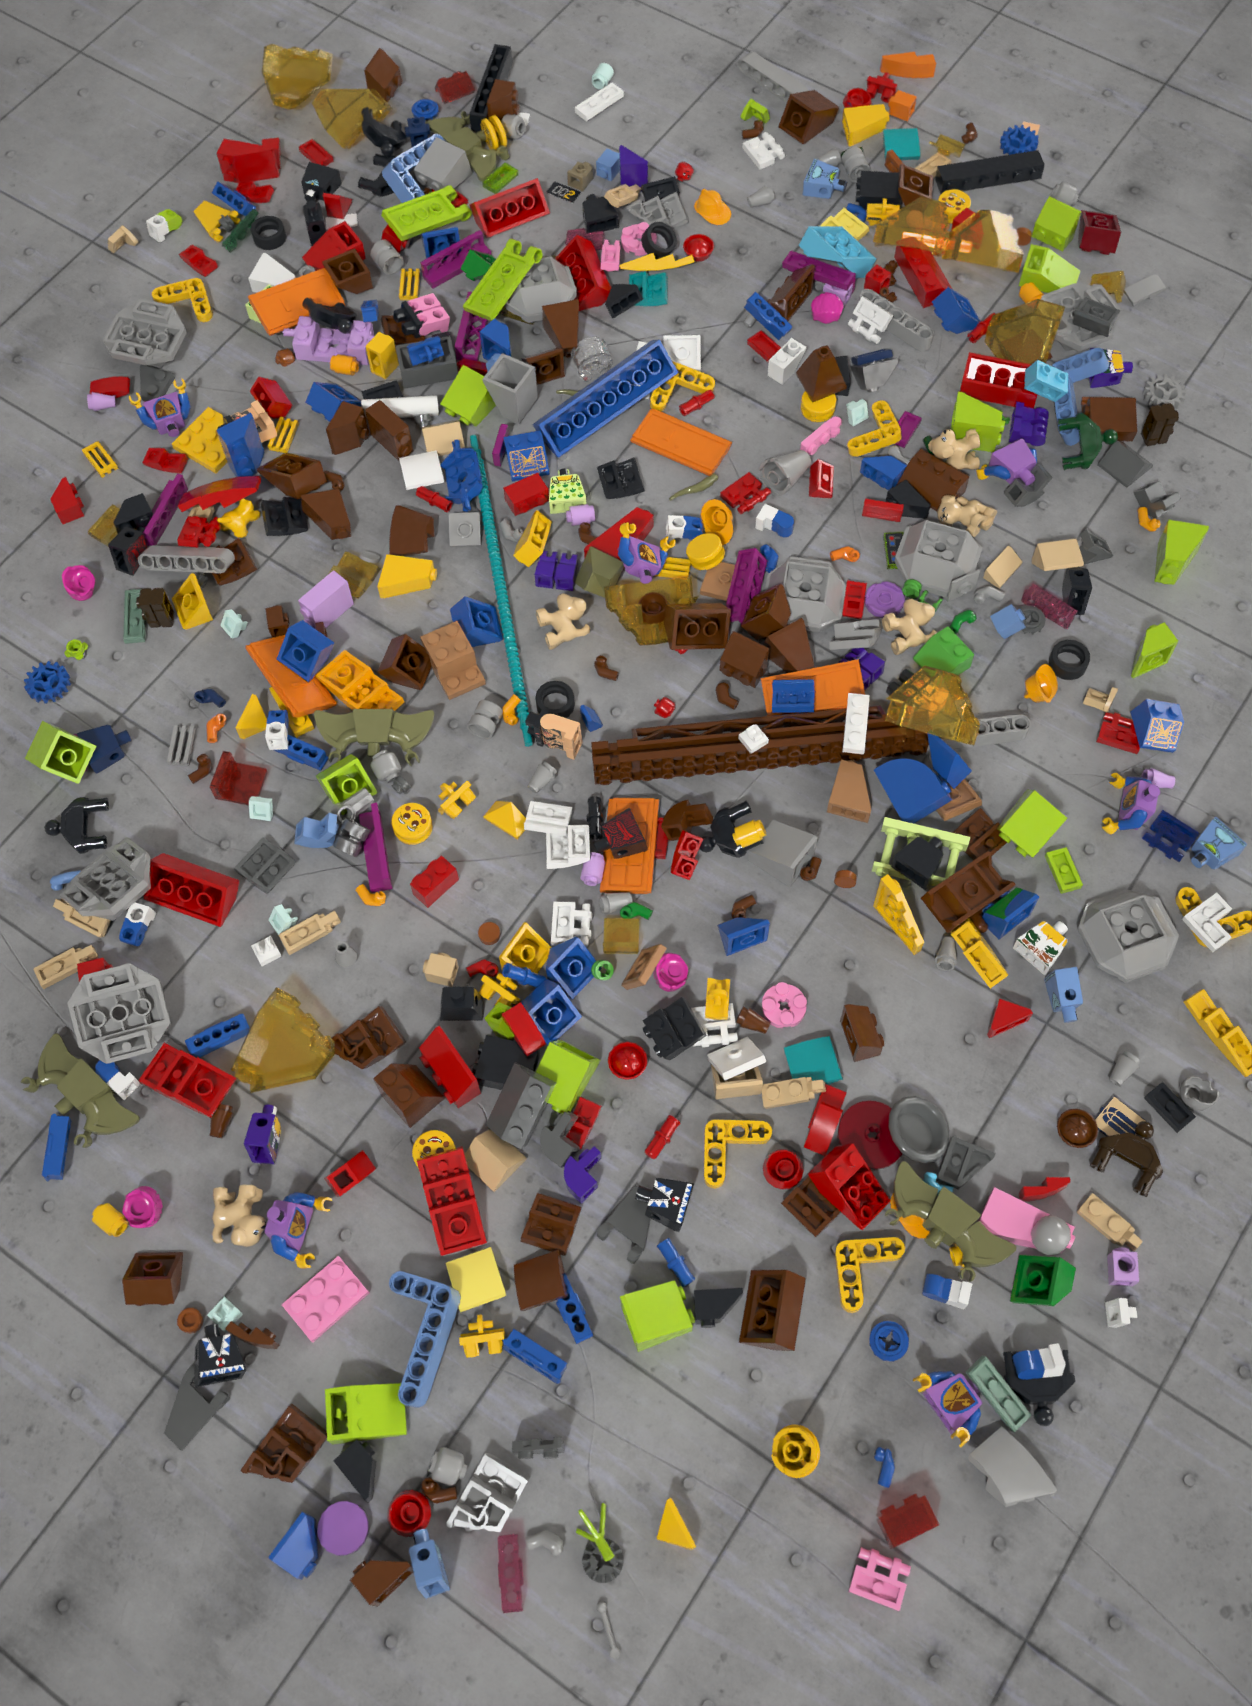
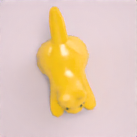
[217,498,261,538]

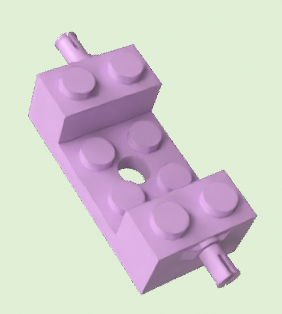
[283,316,375,365]

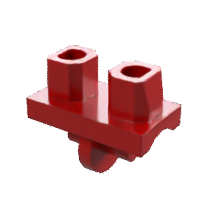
[867,72,897,103]

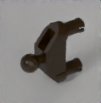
[1090,1121,1163,1197]

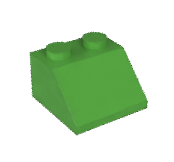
[913,626,974,687]

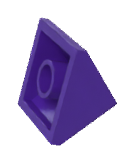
[619,145,648,191]

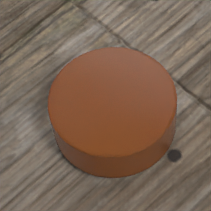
[1013,227,1032,246]
[834,870,857,888]
[478,922,501,945]
[177,1308,203,1334]

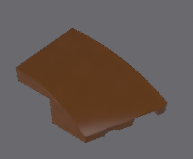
[389,505,434,556]
[322,1006,406,1069]
[240,1404,327,1483]

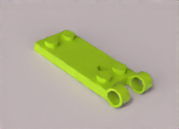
[381,185,472,241]
[463,239,542,321]

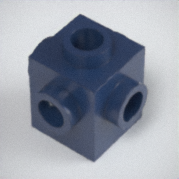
[405,117,430,147]

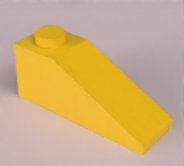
[513,510,552,567]

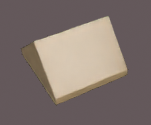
[421,420,465,456]
[1032,539,1084,571]
[711,1065,763,1099]
[465,1129,527,1192]

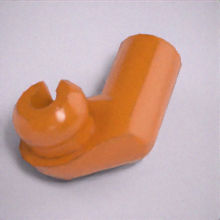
[830,546,860,562]
[206,713,227,743]

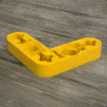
[152,278,213,322]
[650,362,715,411]
[847,400,902,457]
[1175,887,1252,947]
[704,1120,772,1189]
[835,1237,905,1313]

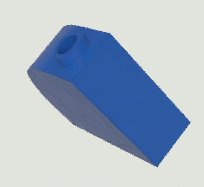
[874,758,953,824]

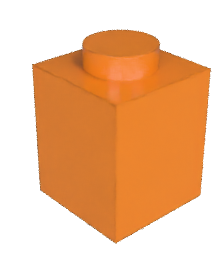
[888,90,917,121]

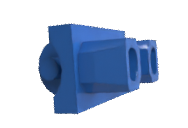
[407,336,444,366]

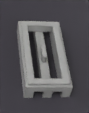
[167,725,196,766]

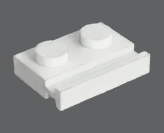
[524,801,572,836]

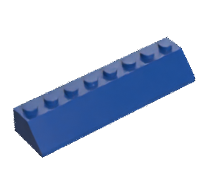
[532,340,678,458]

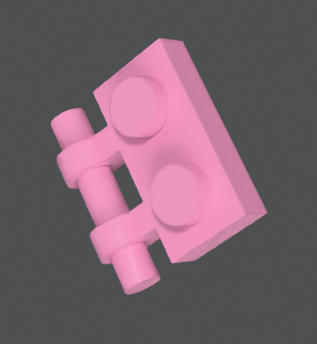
[848,1547,911,1611]

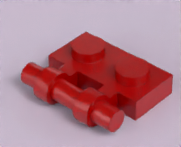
[720,472,771,514]
[177,516,221,548]
[1096,712,1140,754]

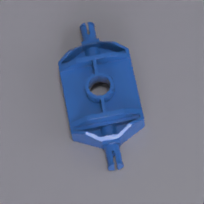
[440,440,483,512]

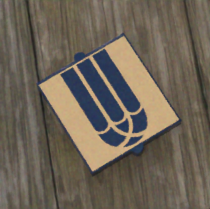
[1095,1096,1147,1137]

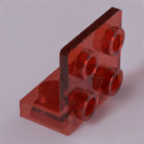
[210,751,268,806]

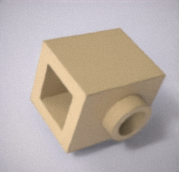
[423,953,459,987]

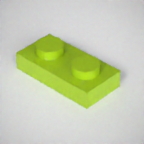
[1045,847,1083,894]

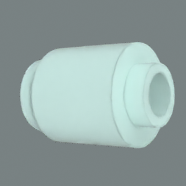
[592,63,614,89]

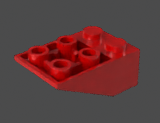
[302,221,366,271]
[808,1143,891,1230]

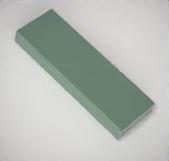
[123,589,146,644]
[965,1355,1032,1432]

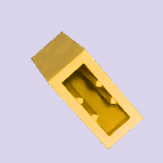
[842,104,889,146]
[377,554,437,598]

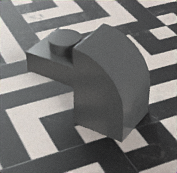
[1004,464,1052,507]
[1134,481,1181,518]
[540,1112,580,1168]

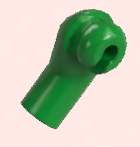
[949,610,977,634]
[620,902,653,920]

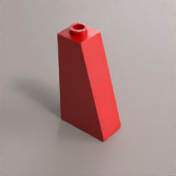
[584,507,654,571]

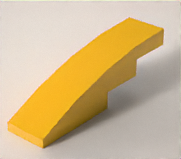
[619,253,694,272]
[951,918,1009,989]
[1183,989,1252,1077]

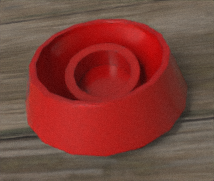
[843,88,872,108]
[683,234,714,262]
[608,1042,647,1080]
[763,1149,804,1189]
[387,1490,431,1537]

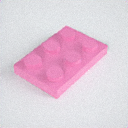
[282,1256,369,1343]

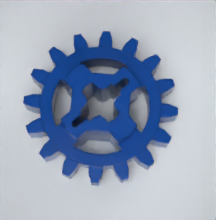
[1000,125,1039,155]
[24,661,71,704]

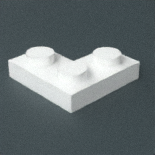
[1182,893,1232,953]

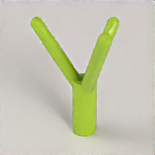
[576,1503,614,1561]

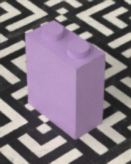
[298,570,354,629]

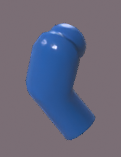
[846,203,867,223]
[760,545,778,573]
[874,1447,895,1488]

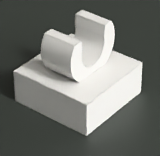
[738,724,769,754]
[251,936,282,966]
[1105,1298,1137,1328]

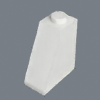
[248,253,296,293]

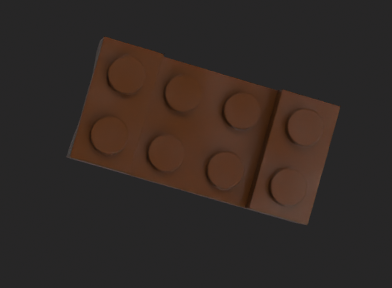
[921,851,1016,933]

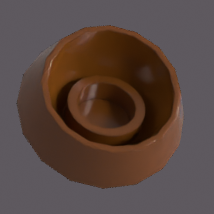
[636,592,670,624]
[1057,1108,1098,1148]

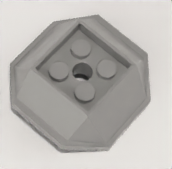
[505,256,577,323]
[1036,283,1121,352]
[102,298,186,369]
[894,520,983,597]
[765,556,846,632]
[60,837,151,921]
[1077,889,1179,983]
[67,963,171,1064]

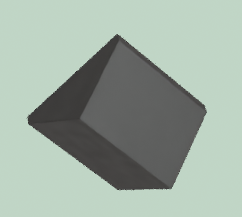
[1073,297,1120,337]
[1098,441,1153,488]

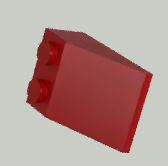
[216,138,280,183]

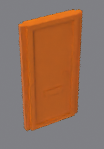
[248,268,346,336]
[631,408,732,476]
[245,635,337,718]
[761,659,865,716]
[600,798,660,894]

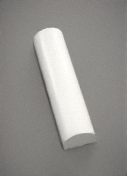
[361,395,438,418]

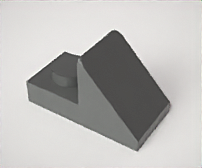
[1079,530,1113,564]

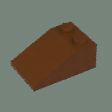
[257,453,327,499]

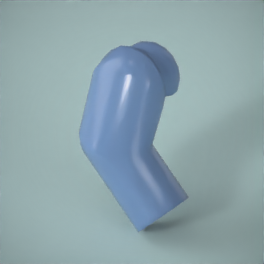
[50,870,81,891]

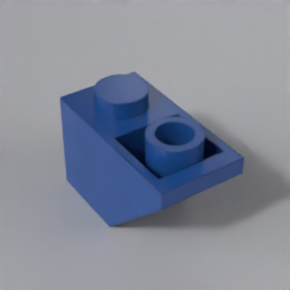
[860,456,907,490]

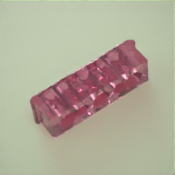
[1021,584,1077,629]
[498,1534,524,1614]

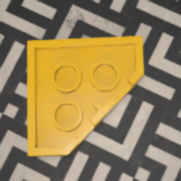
[172,407,227,474]
[873,874,924,955]

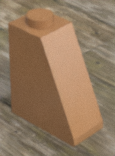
[827,759,871,823]

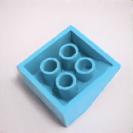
[798,226,877,279]

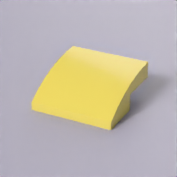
[820,208,869,241]
[446,1247,506,1312]

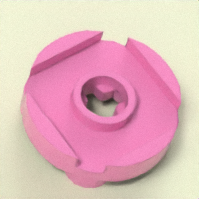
[621,222,656,256]
[762,982,807,1028]

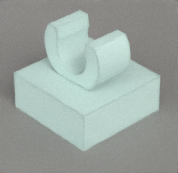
[846,399,869,426]
[221,609,248,639]
[249,796,273,821]
[269,904,298,935]
[207,1297,243,1333]

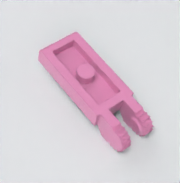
[601,240,620,271]
[800,416,842,455]

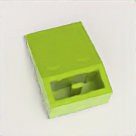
[1019,244,1080,293]
[325,1383,407,1445]

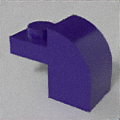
[564,1146,601,1204]

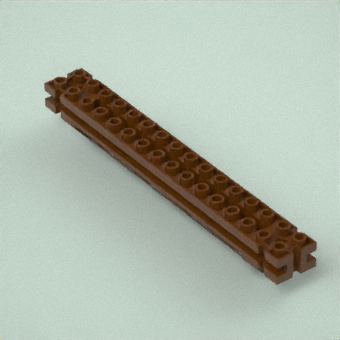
[591,705,932,785]

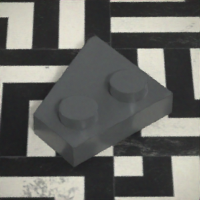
[140,365,175,402]
[936,1136,996,1190]
[512,1437,564,1459]

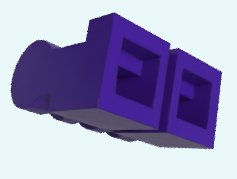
[1008,402,1049,446]
[534,550,578,591]
[838,648,885,690]

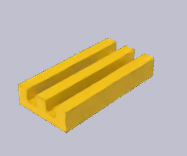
[399,269,420,300]
[268,417,299,453]
[82,441,118,478]
[655,557,691,580]

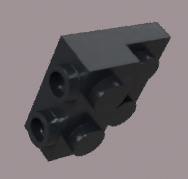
[642,997,707,1060]

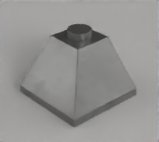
[850,357,898,392]

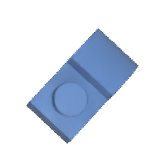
[294,813,339,848]

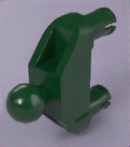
[1058,413,1118,470]

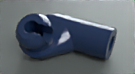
[194,689,226,708]

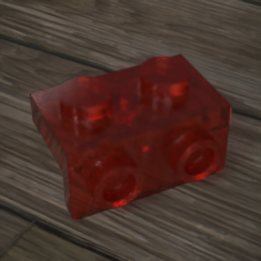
[435,71,475,104]

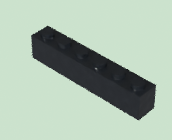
[469,44,512,132]
[935,150,1045,194]

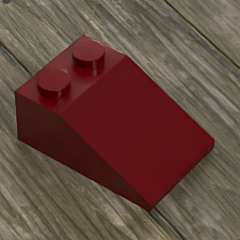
[1078,210,1121,255]

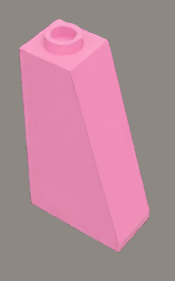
[978,1187,1075,1254]

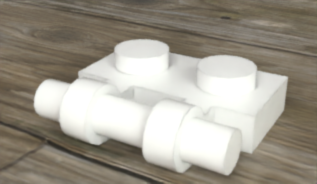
[742,132,785,170]
[848,296,894,344]
[551,902,593,947]
[691,1003,738,1048]

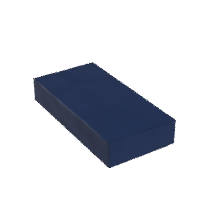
[851,348,893,366]

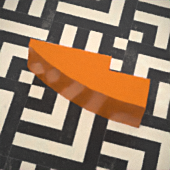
[880,51,936,78]

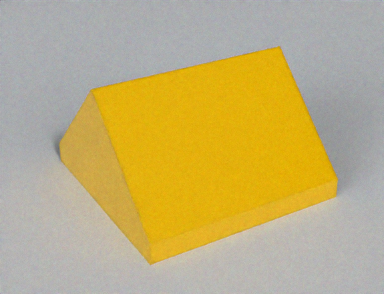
[172,573,213,630]
[499,922,552,974]

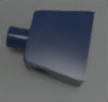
[77,725,132,774]

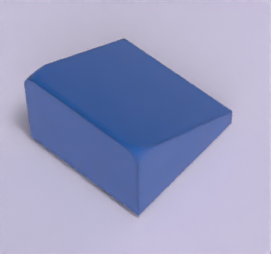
[580,705,603,732]

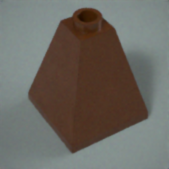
[542,299,579,358]
[796,345,847,403]
[763,618,815,673]

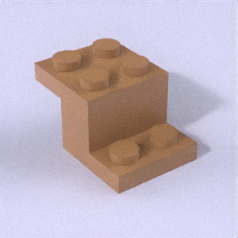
[420,621,486,700]

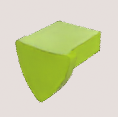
[740,98,770,124]

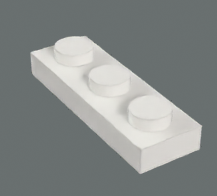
[575,83,624,121]
[842,693,870,754]

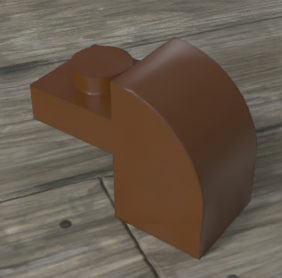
[661,800,713,841]

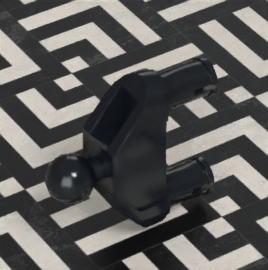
[361,107,407,157]
[358,153,396,197]
[302,298,357,334]
[44,797,109,854]
[699,800,764,858]
[1003,1350,1075,1426]

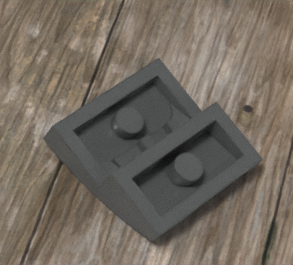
[234,837,296,894]

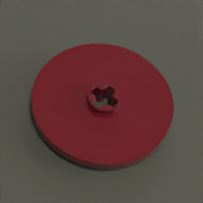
[838,1101,903,1170]

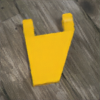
[193,200,241,242]

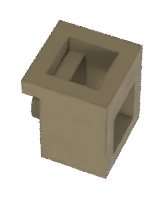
[567,162,593,192]

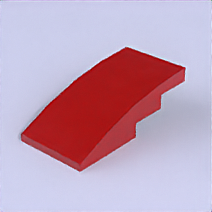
[178,476,262,512]
[138,1042,236,1118]
[417,1146,487,1256]

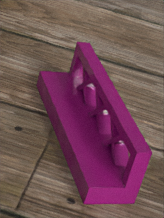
[420,230,492,289]
[782,251,856,293]
[455,291,488,361]
[143,473,188,547]
[726,548,767,624]
[359,802,393,893]

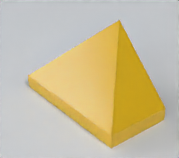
[235,694,267,739]
[483,801,526,840]
[657,1498,696,1550]

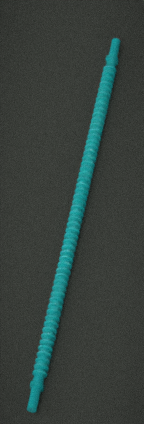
[470,435,533,747]

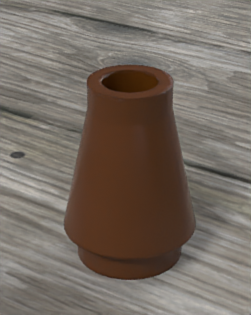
[736,1006,771,1034]
[209,1104,234,1139]

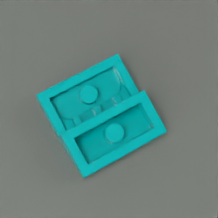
[882,128,920,160]
[629,271,668,306]
[784,1036,843,1085]

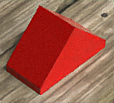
[323,193,352,219]
[987,999,1033,1038]

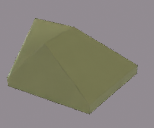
[574,546,624,599]

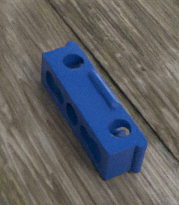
[212,181,256,219]
[744,292,792,340]
[361,299,379,322]
[274,735,329,771]
[185,1014,251,1058]
[42,1113,72,1181]
[556,1273,593,1344]
[503,1329,567,1384]

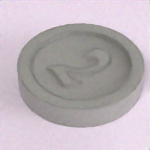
[360,551,380,563]

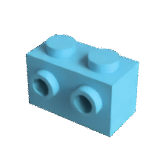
[1025,360,1068,402]

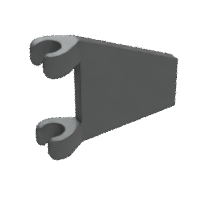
[597,1185,650,1264]
[164,1364,230,1451]

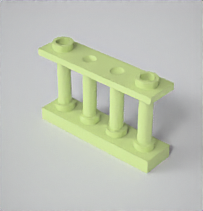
[872,817,970,886]

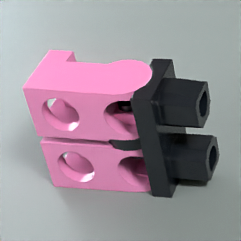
[393,293,450,339]

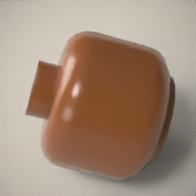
[275,348,295,367]

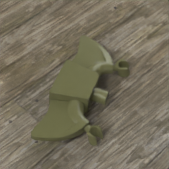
[425,111,509,181]
[314,709,435,766]
[21,1033,140,1148]
[885,1161,1017,1282]

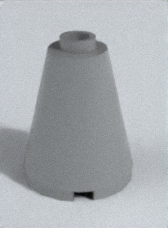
[759,450,811,496]

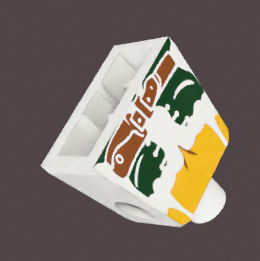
[1013,921,1068,975]

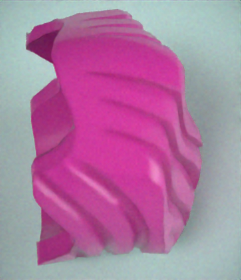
[811,292,843,324]
[62,565,95,601]
[653,953,688,992]
[122,1186,163,1228]

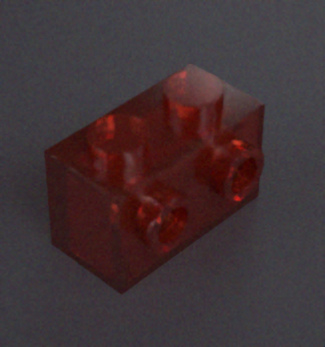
[876,1494,939,1550]

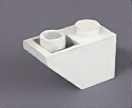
[768,338,806,384]

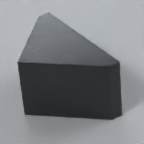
[605,284,643,319]

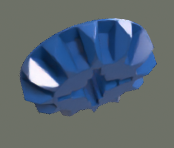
[412,99,439,122]
[869,1321,909,1362]

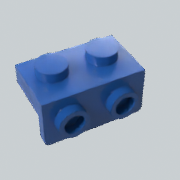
[772,679,815,713]

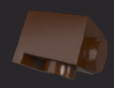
[265,605,290,638]

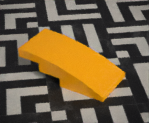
[315,650,405,711]

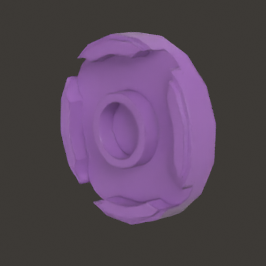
[865,582,905,618]
[317,1501,369,1556]

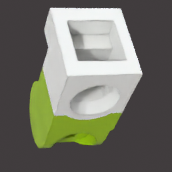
[146,209,182,243]

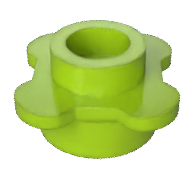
[64,639,88,660]

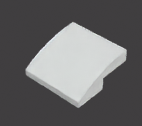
[399,451,444,490]
[546,825,590,869]

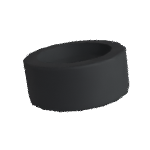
[250,216,286,250]
[641,222,677,259]
[1049,640,1090,680]
[535,681,575,718]

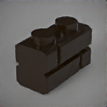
[1141,403,1179,446]
[136,588,175,628]

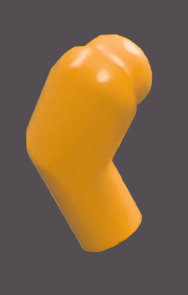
[1138,507,1160,532]
[502,694,521,726]
[356,884,386,906]

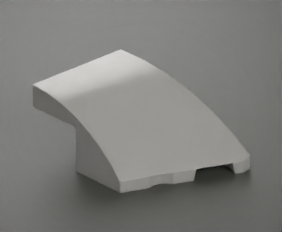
[626,192,689,228]
[829,618,883,650]
[968,1427,1057,1507]
[445,1452,530,1532]

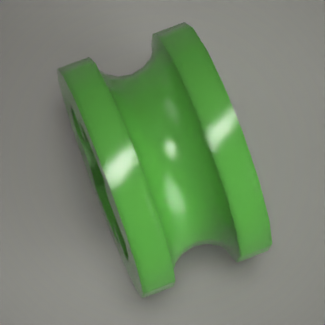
[902,579,922,598]
[591,960,614,981]

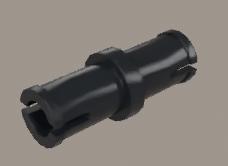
[587,796,603,840]

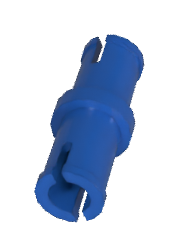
[502,963,546,988]
[657,1238,695,1288]

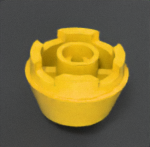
[771,1424,820,1478]

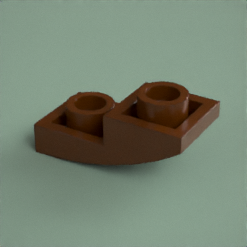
[225,1321,280,1349]

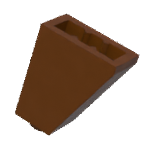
[301,489,351,540]

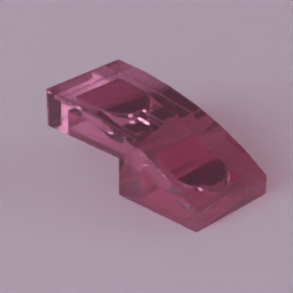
[565,228,605,250]

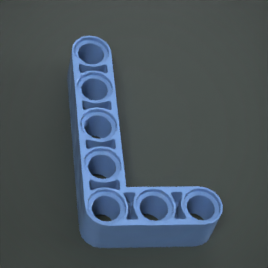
[382,134,445,203]
[1052,348,1109,446]
[389,1271,461,1408]

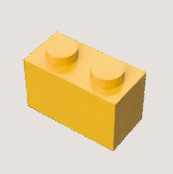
[365,332,399,380]

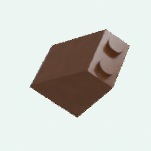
[778,90,839,144]
[373,1063,445,1128]

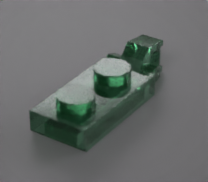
[222,209,259,252]

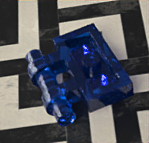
[1142,810,1200,862]

